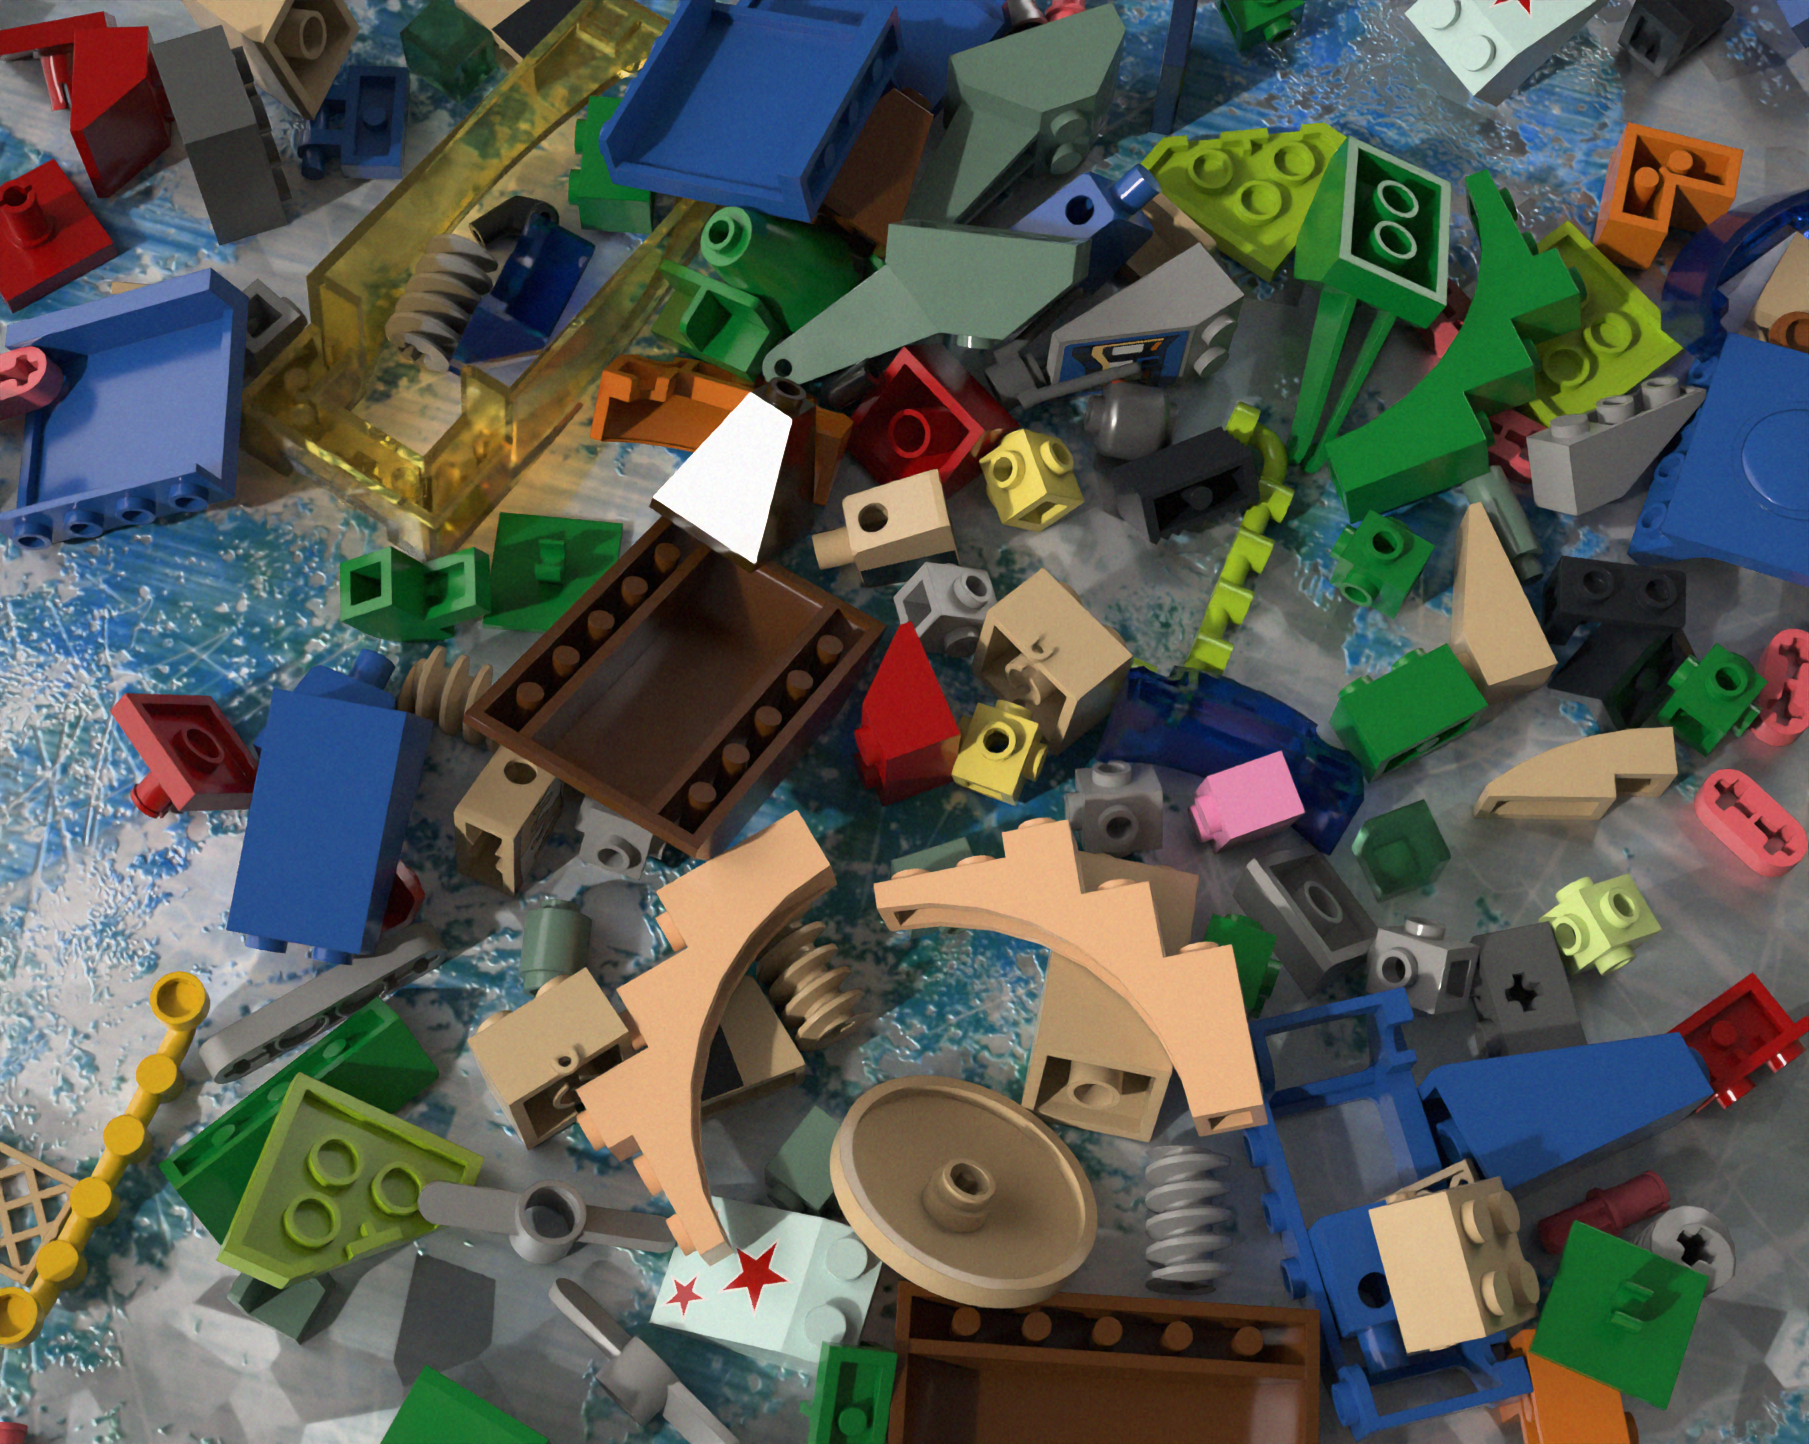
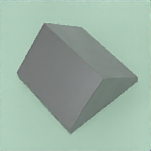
[1232,842,1378,1000]

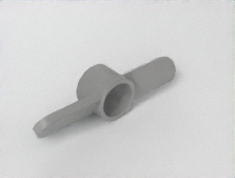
[418,1179,676,1264]
[548,1278,741,1444]

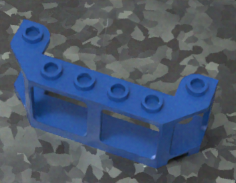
[1242,987,1534,1443]

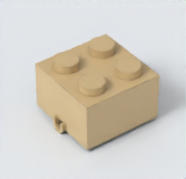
[970,567,1133,757]
[467,967,636,1151]
[1368,1176,1540,1353]

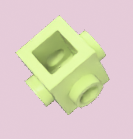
[1538,873,1662,976]

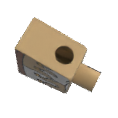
[454,745,564,898]

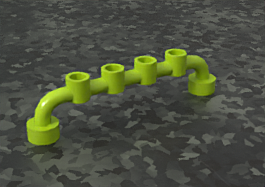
[1114,401,1295,713]

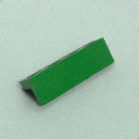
[158,996,439,1245]

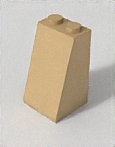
[1021,850,1200,1143]

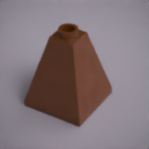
[811,86,934,262]

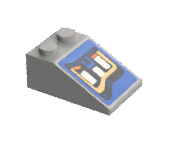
[1043,243,1245,402]

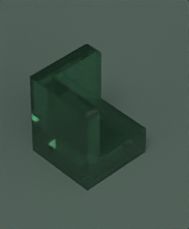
[400,0,497,104]
[1351,799,1451,903]

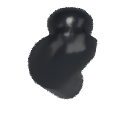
[820,358,885,411]

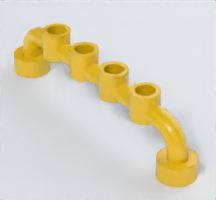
[0,971,210,1349]

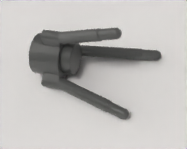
[983,286,1141,412]

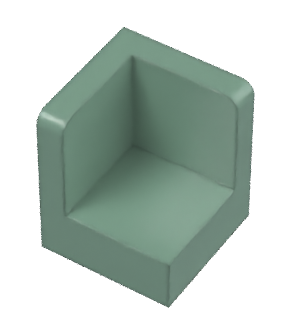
[227,1272,337,1345]

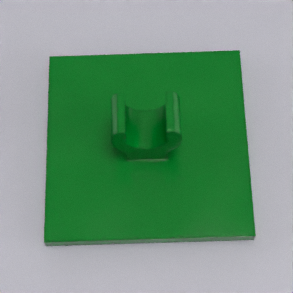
[482,512,623,634]
[1528,1220,1710,1411]

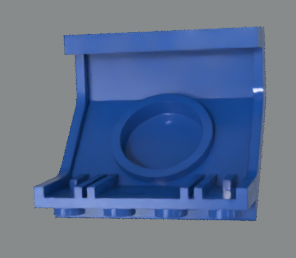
[1627,332,1809,588]

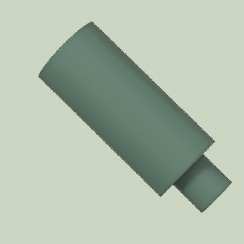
[1461,465,1544,586]

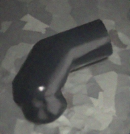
[469,195,560,249]

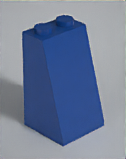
[226,688,434,965]
[1417,1032,1714,1202]

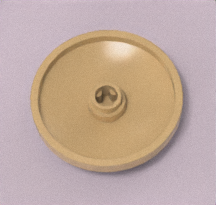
[830,1075,1098,1309]

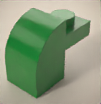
[340,546,491,643]

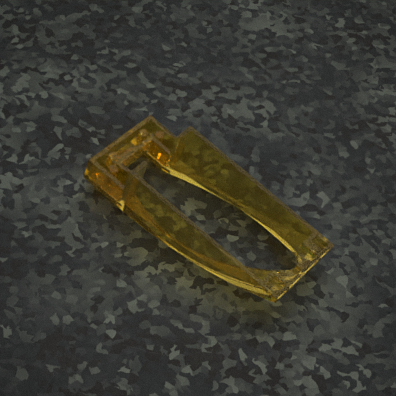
[239,0,728,563]

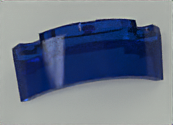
[1660,187,1809,363]
[448,211,596,377]
[1094,665,1364,856]

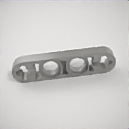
[199,921,448,1084]

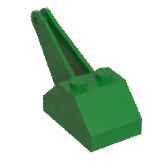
[1285,135,1452,474]

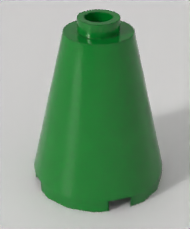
[701,206,858,339]

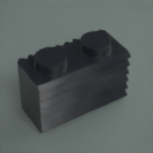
[1110,426,1261,545]

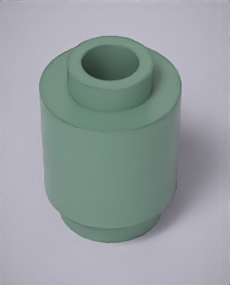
[518,899,592,998]

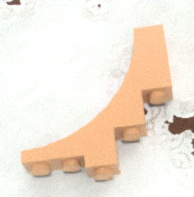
[576,810,837,1267]
[874,818,1268,1137]

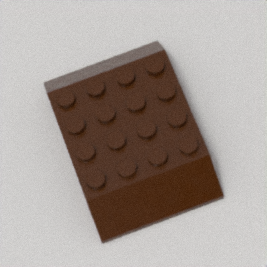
[463,516,887,861]
[888,1281,1320,1444]

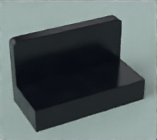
[1547,623,1697,734]

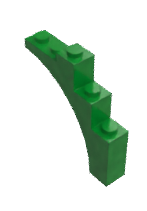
[1323,169,1587,524]

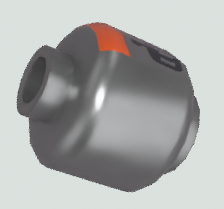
[1084,378,1178,461]

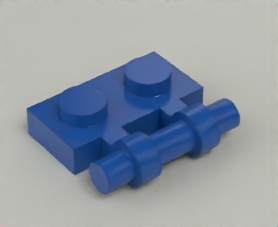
[297,65,411,181]

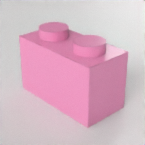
[1188,750,1305,855]

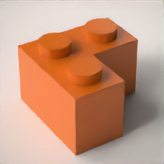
[1592,122,1744,271]
[1499,1328,1639,1444]

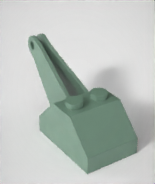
[902,2,1126,225]
[762,219,1092,385]

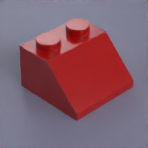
[70,26,176,198]
[846,343,1021,500]
[853,621,961,807]

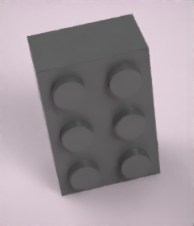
[150,25,292,245]

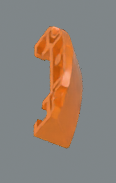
[590,354,854,506]

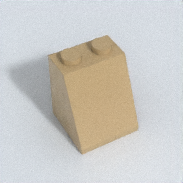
[181,0,360,120]

